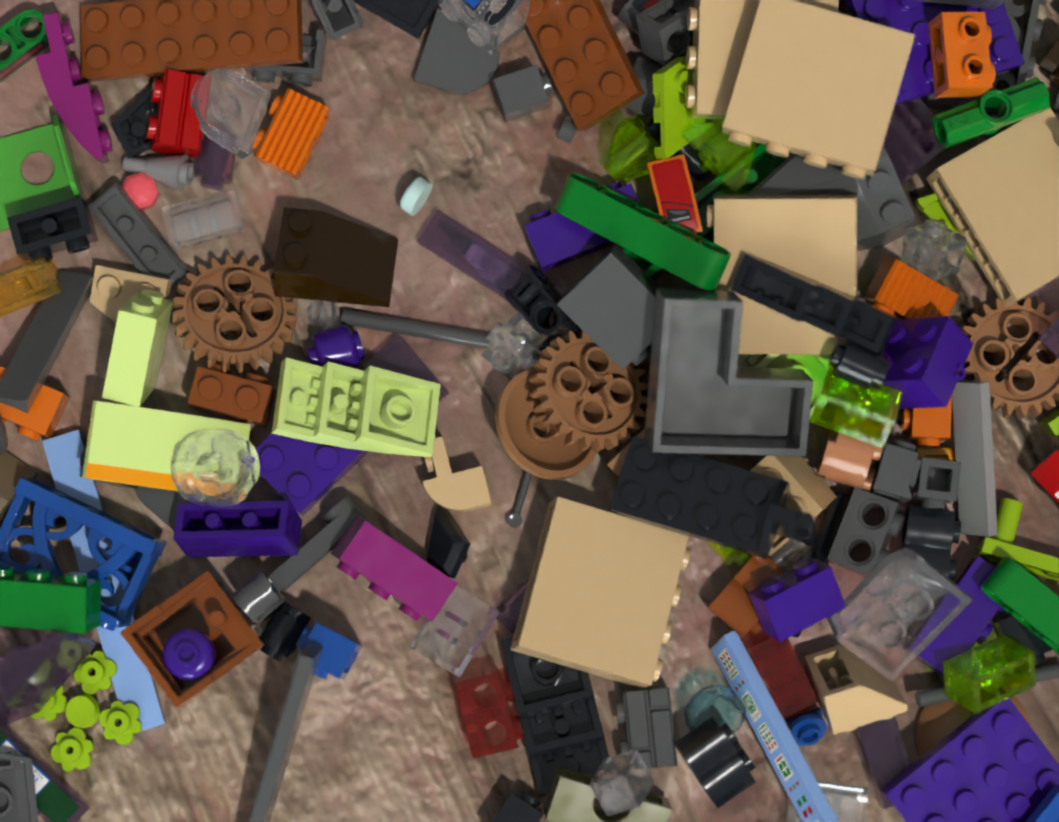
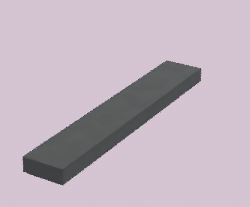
[248,642,323,822]

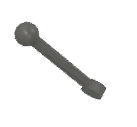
[507,471,532,528]

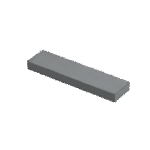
[952,380,998,537]

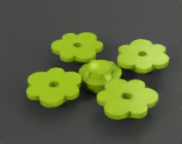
[26,650,142,772]

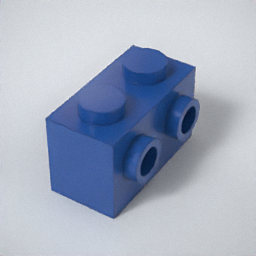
[296,622,362,680]

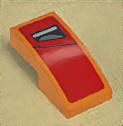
[646,154,703,233]

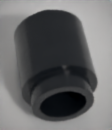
[828,339,890,390]
[259,602,311,662]

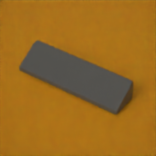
[0,271,93,413]

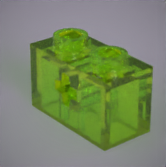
[809,365,903,449]
[943,635,1036,714]

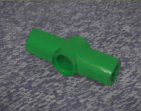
[932,77,1051,149]

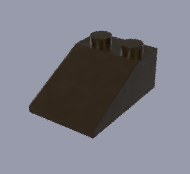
[274,207,398,307]

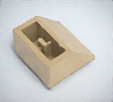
[750,455,837,556]
[804,645,908,735]

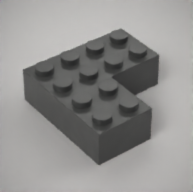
[644,288,813,456]

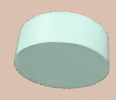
[400,177,433,216]

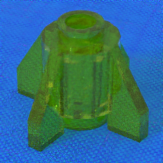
[604,115,661,183]
[683,120,756,193]

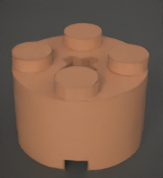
[816,403,889,490]

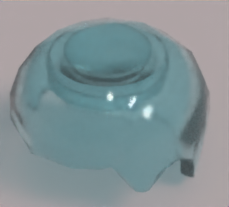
[684,684,747,733]

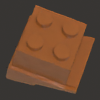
[120,571,264,708]

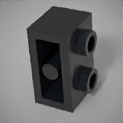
[7,197,98,264]

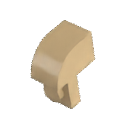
[422,436,492,513]

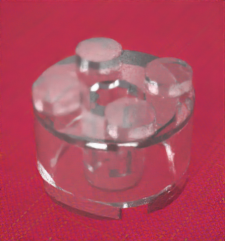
[171,428,260,507]

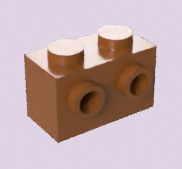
[187,364,276,427]

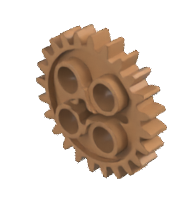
[172,255,297,373]
[958,297,1059,420]
[529,329,649,453]

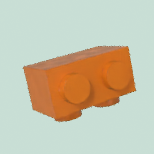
[928,12,996,98]

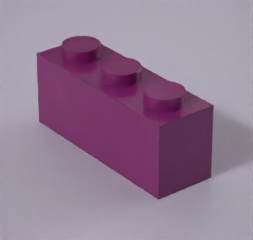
[331,515,458,622]

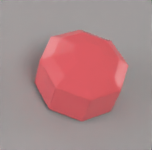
[122,172,160,211]

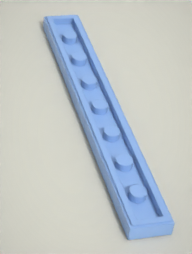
[42,429,167,732]

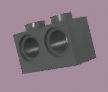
[636,0,694,66]
[827,487,905,580]

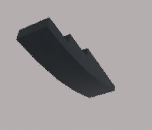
[730,254,897,353]

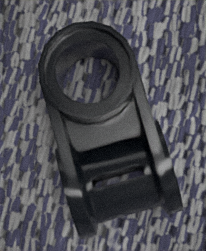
[504,265,576,337]

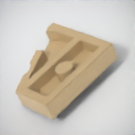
[89,264,172,323]

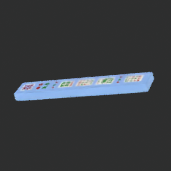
[710,631,839,822]

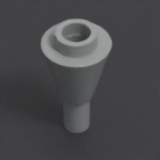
[122,154,194,192]

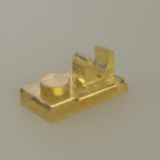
[0,256,62,317]

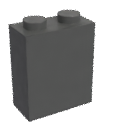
[557,244,660,370]

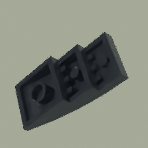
[500,637,614,797]

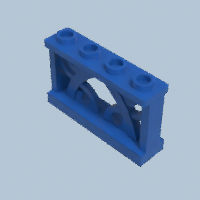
[0,478,167,631]

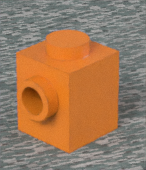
[901,395,952,448]

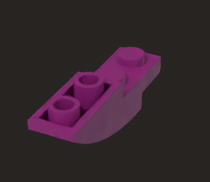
[36,12,113,164]

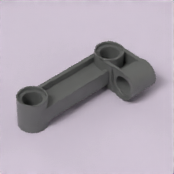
[231,496,374,623]

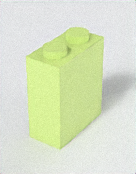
[102,290,173,407]

